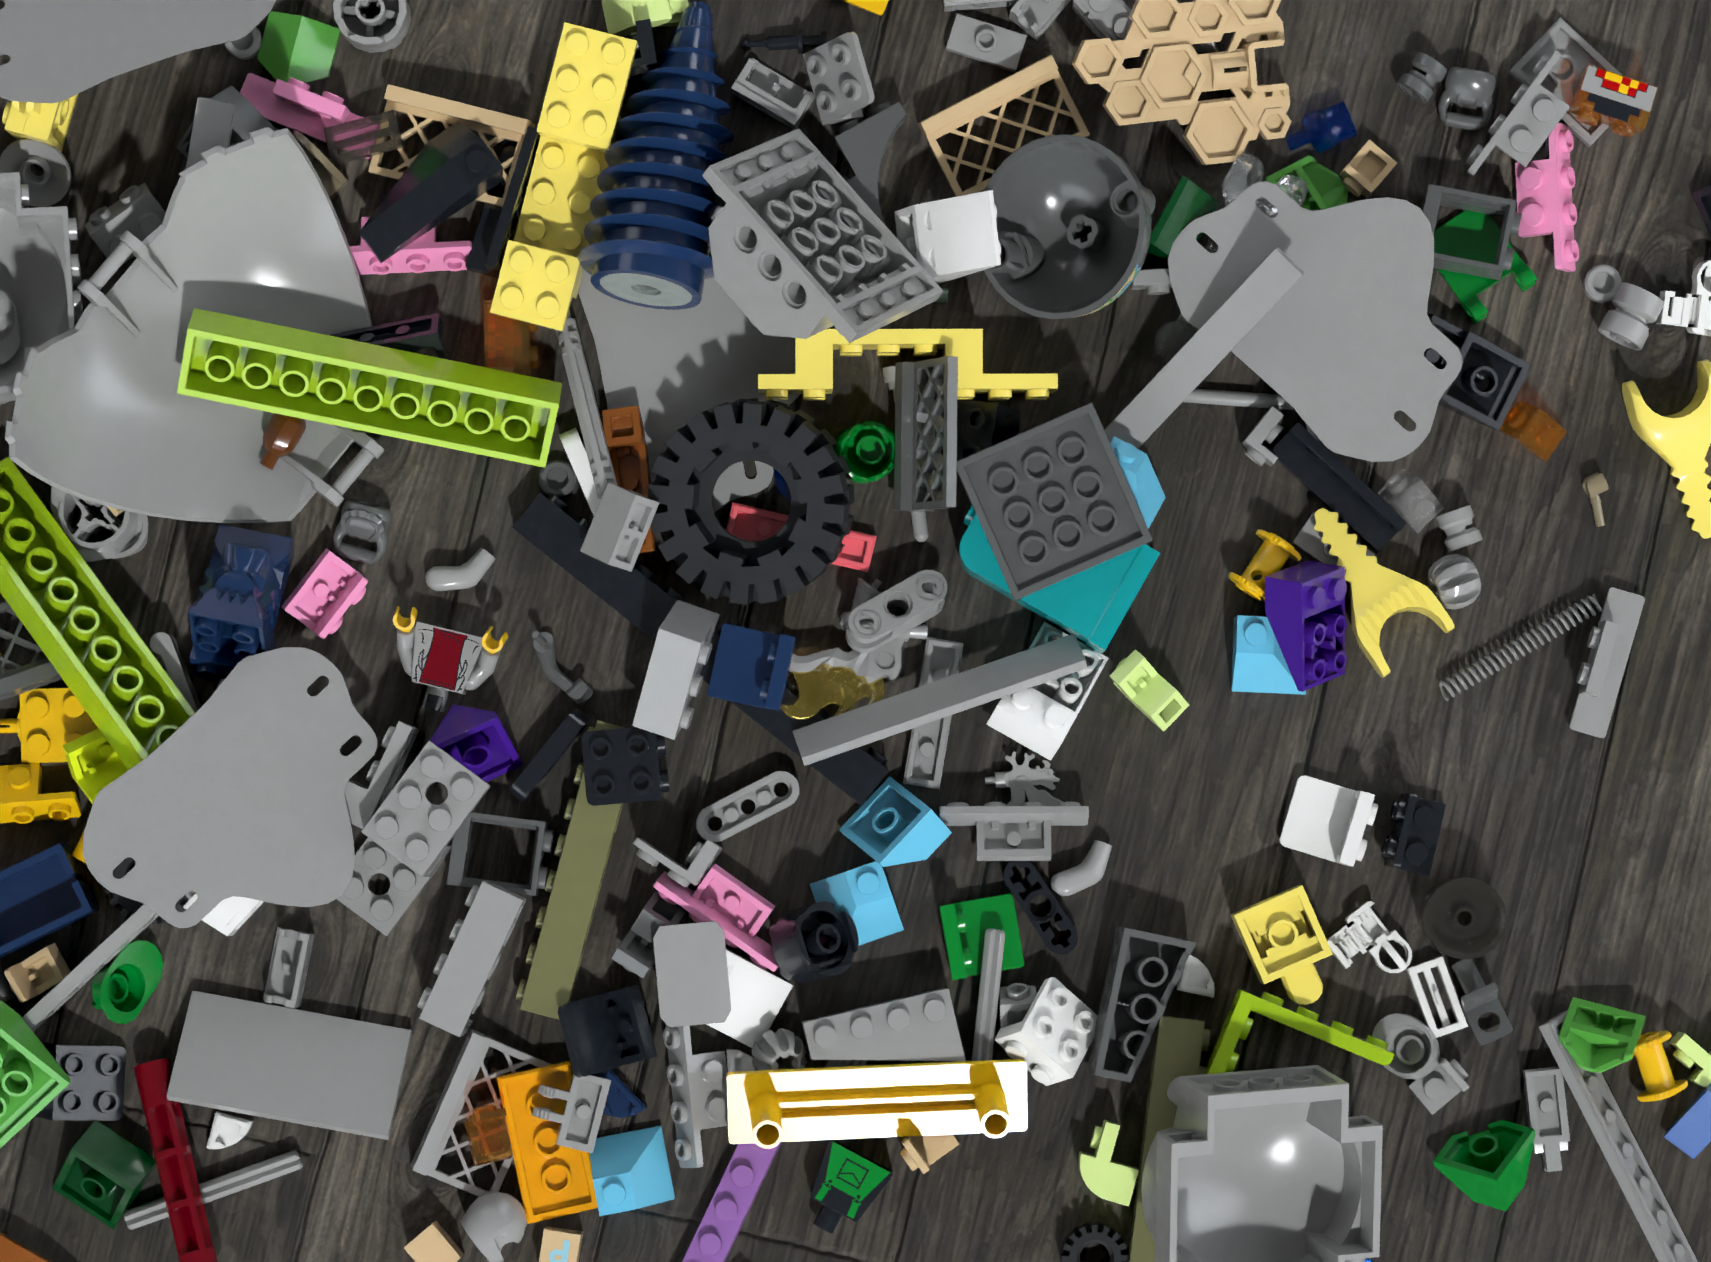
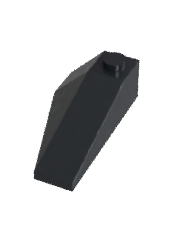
[359,121,503,263]

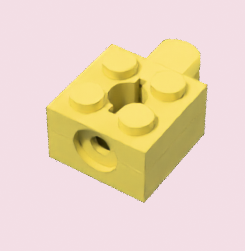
[2,94,78,152]
[1231,885,1333,1005]

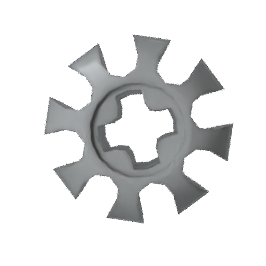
[1428,554,1481,610]
[752,1028,807,1071]

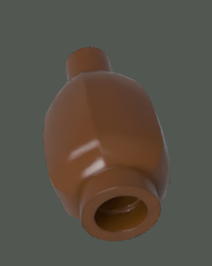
[260,413,306,470]

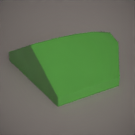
[257,11,341,83]
[1265,156,1349,211]
[1559,997,1646,1073]

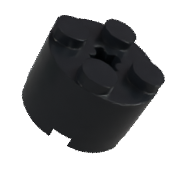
[769,901,859,983]

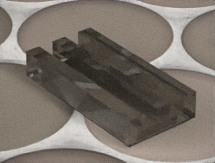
[324,110,405,166]

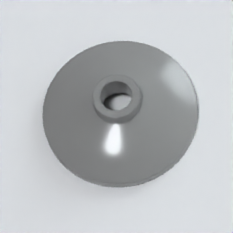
[0,138,71,207]

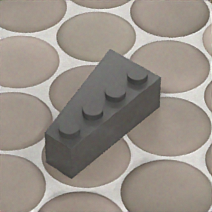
[1086,926,1196,1083]

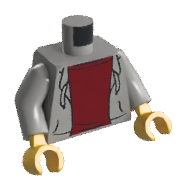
[393,606,508,713]

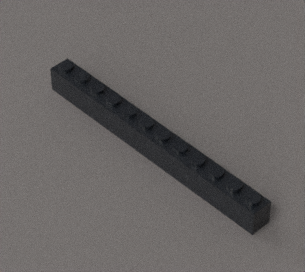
[512,493,889,806]

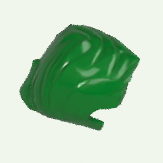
[834,421,895,484]

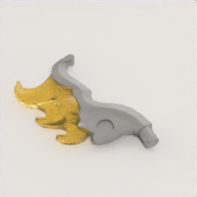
[781,624,928,720]

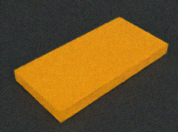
[496,1061,598,1224]

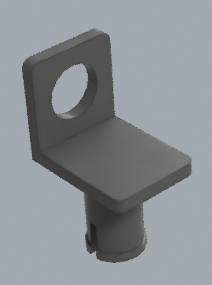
[1452,957,1513,1046]

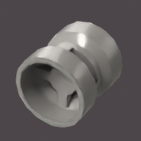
[1435,505,1483,552]

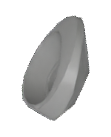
[1372,1013,1440,1080]

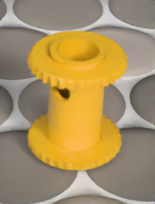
[1228,529,1301,602]
[1634,1031,1688,1102]

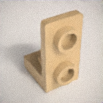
[900,1134,959,1174]

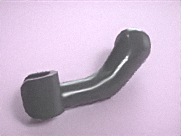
[532,631,594,705]

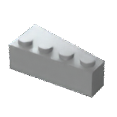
[417,880,526,1037]
[801,987,966,1061]

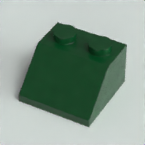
[1147,176,1219,265]
[52,1120,156,1230]

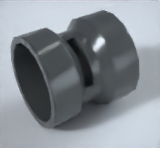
[1397,52,1448,103]

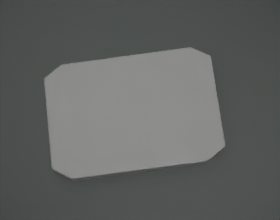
[653,921,731,1027]

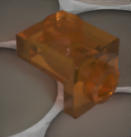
[1499,401,1567,462]
[464,1105,513,1166]

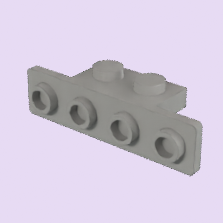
[1466,50,1570,177]
[1569,587,1645,738]
[939,802,1089,861]
[663,1024,728,1168]

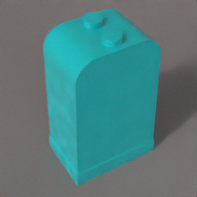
[959,506,1160,654]

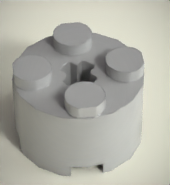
[333,0,411,53]

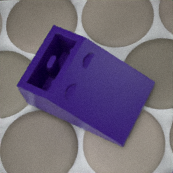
[1265,560,1347,692]

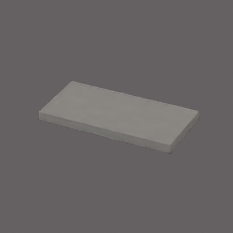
[166,990,412,1140]

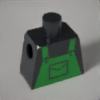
[810,1140,893,1234]

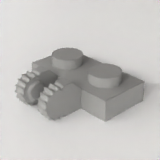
[532,1073,611,1153]

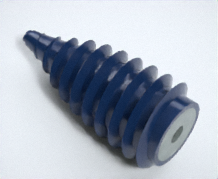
[578,1,735,310]

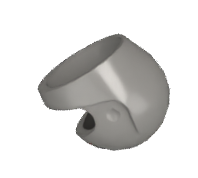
[460,1192,527,1262]

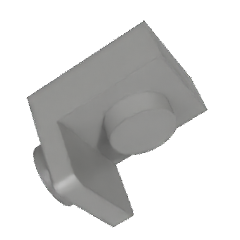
[1241,406,1284,466]
[999,983,1037,1028]
[1407,1057,1469,1115]

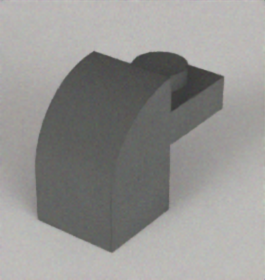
[611,891,686,978]

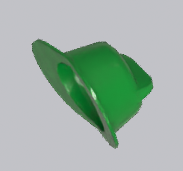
[91,940,163,1024]

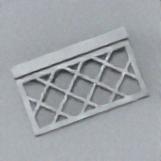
[410,1028,551,1196]

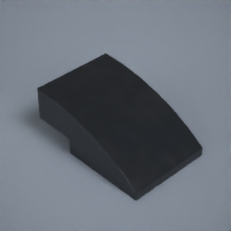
[1424,314,1531,431]

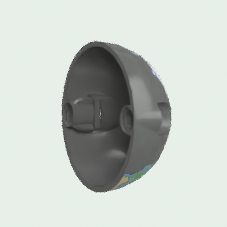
[984,134,1156,319]

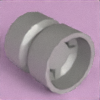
[1598,282,1665,351]

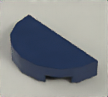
[592,1069,647,1118]

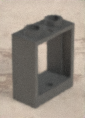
[1423,184,1522,281]
[447,812,553,896]

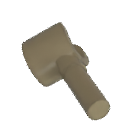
[1582,473,1609,527]

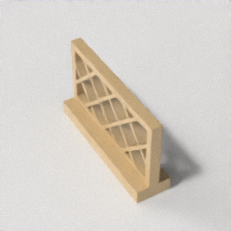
[917,55,1090,197]
[368,84,535,207]

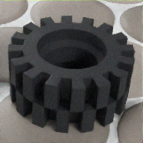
[1061,1222,1129,1262]

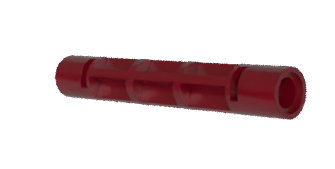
[133,1059,218,1262]

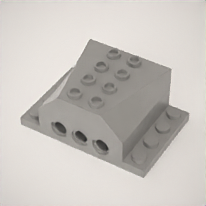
[702,128,944,343]

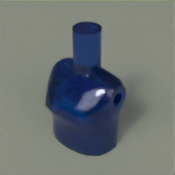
[1285,101,1357,153]

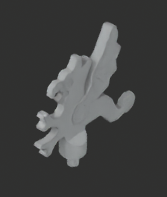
[985,751,1063,806]

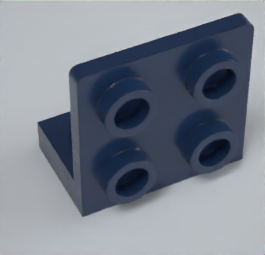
[708,624,796,712]

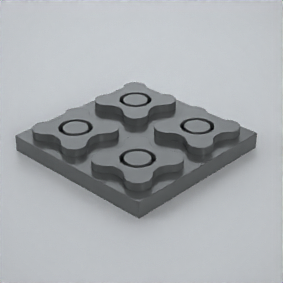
[957,403,1153,601]

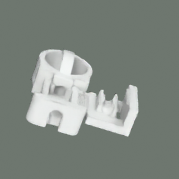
[1656,260,1711,336]
[1327,901,1412,973]

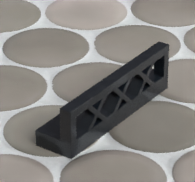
[465,126,540,278]
[330,313,449,360]
[1270,422,1407,553]

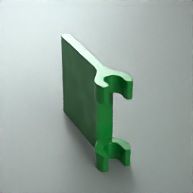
[1434,210,1537,325]

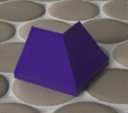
[430,704,523,782]

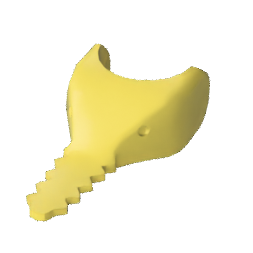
[1622,359,1711,539]
[1314,508,1455,678]

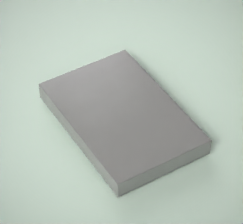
[1508,17,1624,148]

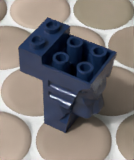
[188,524,294,681]

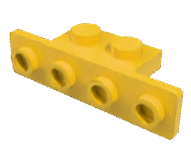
[0,763,81,824]

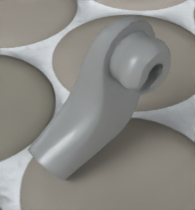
[425,548,495,591]
[1051,840,1112,896]

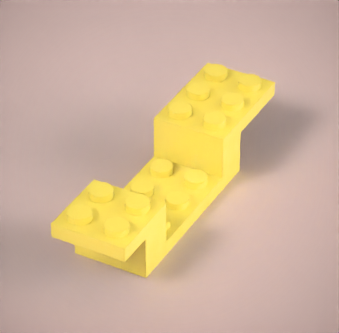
[490,22,638,332]
[758,329,1058,401]

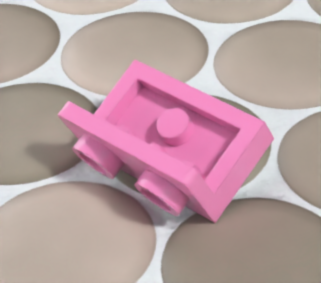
[281,548,368,639]

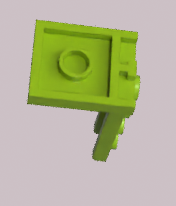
[1205,989,1395,1074]

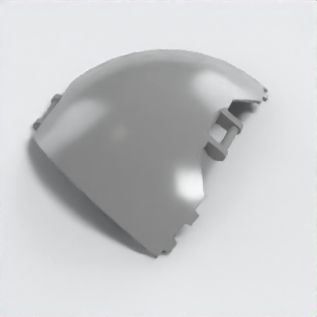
[5,127,384,523]

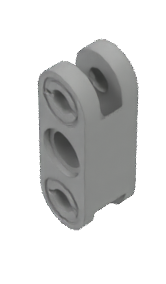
[846,570,947,653]

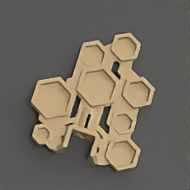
[1072,0,1292,165]

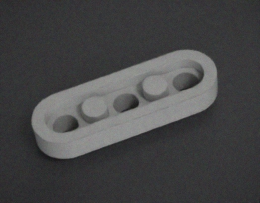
[696,771,800,842]

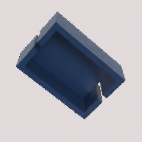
[0,843,100,958]

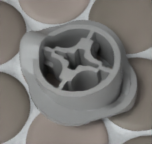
[50,486,149,562]

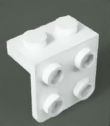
[1279,775,1378,867]
[995,977,1098,1086]

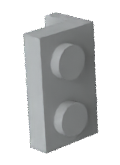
[85,183,166,264]

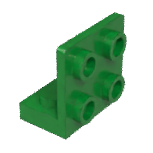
[939,894,1024,980]

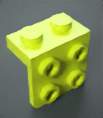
[62,729,128,804]

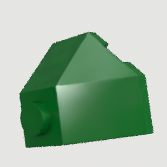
[1433,1120,1536,1211]

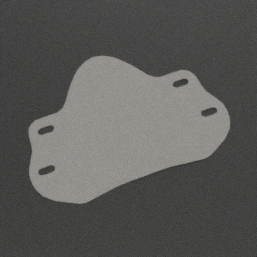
[0,0,276,103]
[1168,181,1463,462]
[578,270,800,512]
[83,647,378,928]

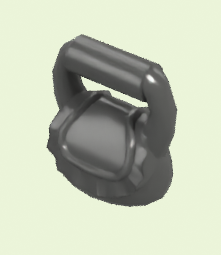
[1438,66,1496,131]
[333,498,391,565]

